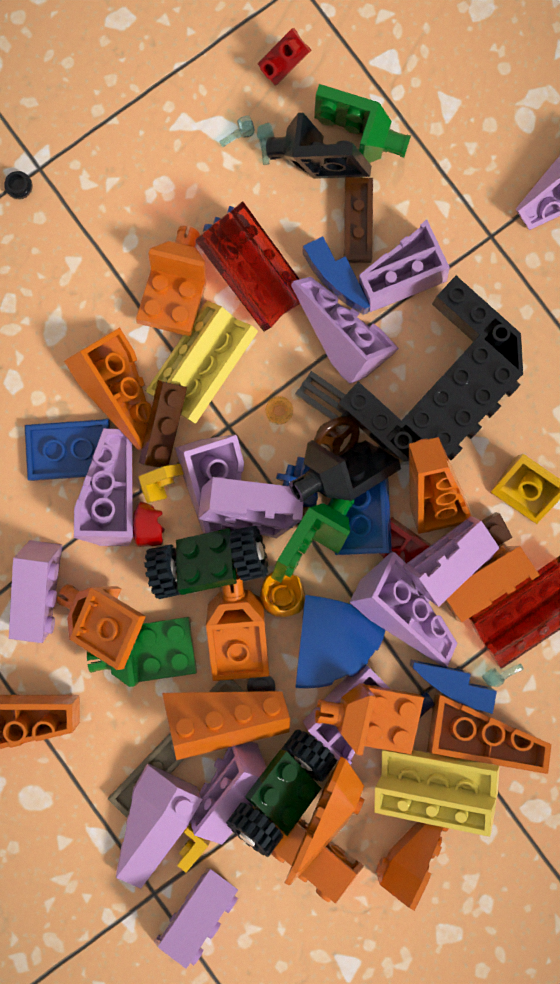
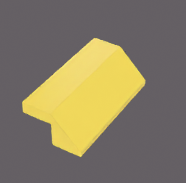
[145,300,258,424]
[374,749,499,837]

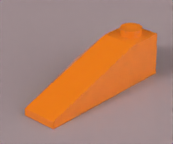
[64,327,151,450]
[284,757,365,886]
[376,822,449,911]

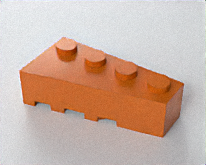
[427,694,552,774]

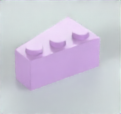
[154,868,238,969]

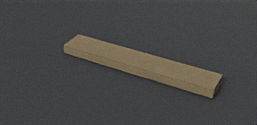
[108,680,245,818]

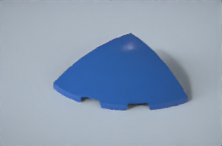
[295,595,385,689]

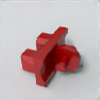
[258,28,312,86]

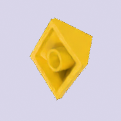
[491,454,560,524]

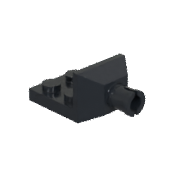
[266,113,372,179]
[289,440,401,502]

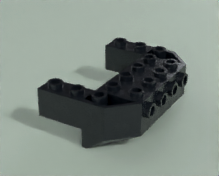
[337,275,523,465]

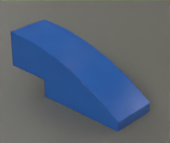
[303,236,370,315]
[410,659,497,714]

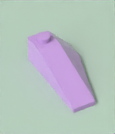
[291,277,399,384]

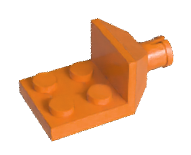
[136,226,206,337]
[206,571,270,681]
[57,584,146,670]
[315,683,424,756]

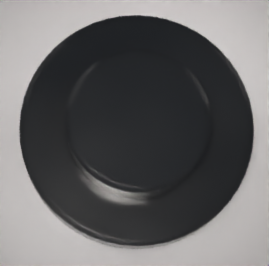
[4,171,33,199]
[247,676,275,692]

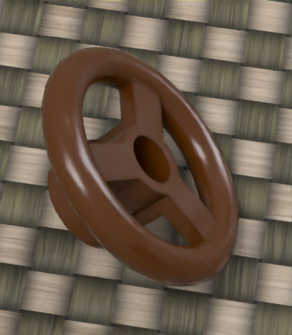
[313,416,360,456]

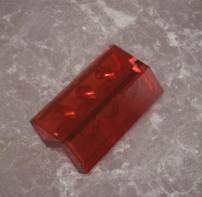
[195,201,300,332]
[469,556,560,669]

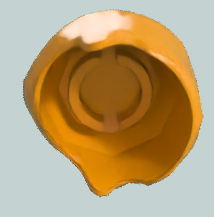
[260,572,305,617]

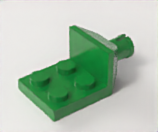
[314,84,411,163]
[271,498,354,583]
[87,617,197,687]

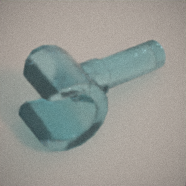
[219,116,255,148]
[257,123,274,165]
[482,663,524,687]

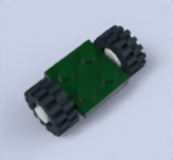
[144,525,268,599]
[226,730,337,857]

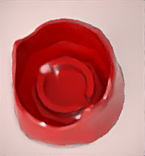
[133,502,165,547]

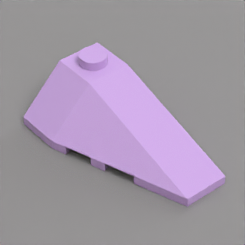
[516,156,560,230]
[74,428,133,546]
[175,435,244,534]
[350,552,457,667]
[116,763,203,889]

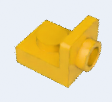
[138,464,184,503]
[177,822,210,873]

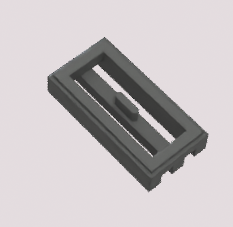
[295,371,346,426]

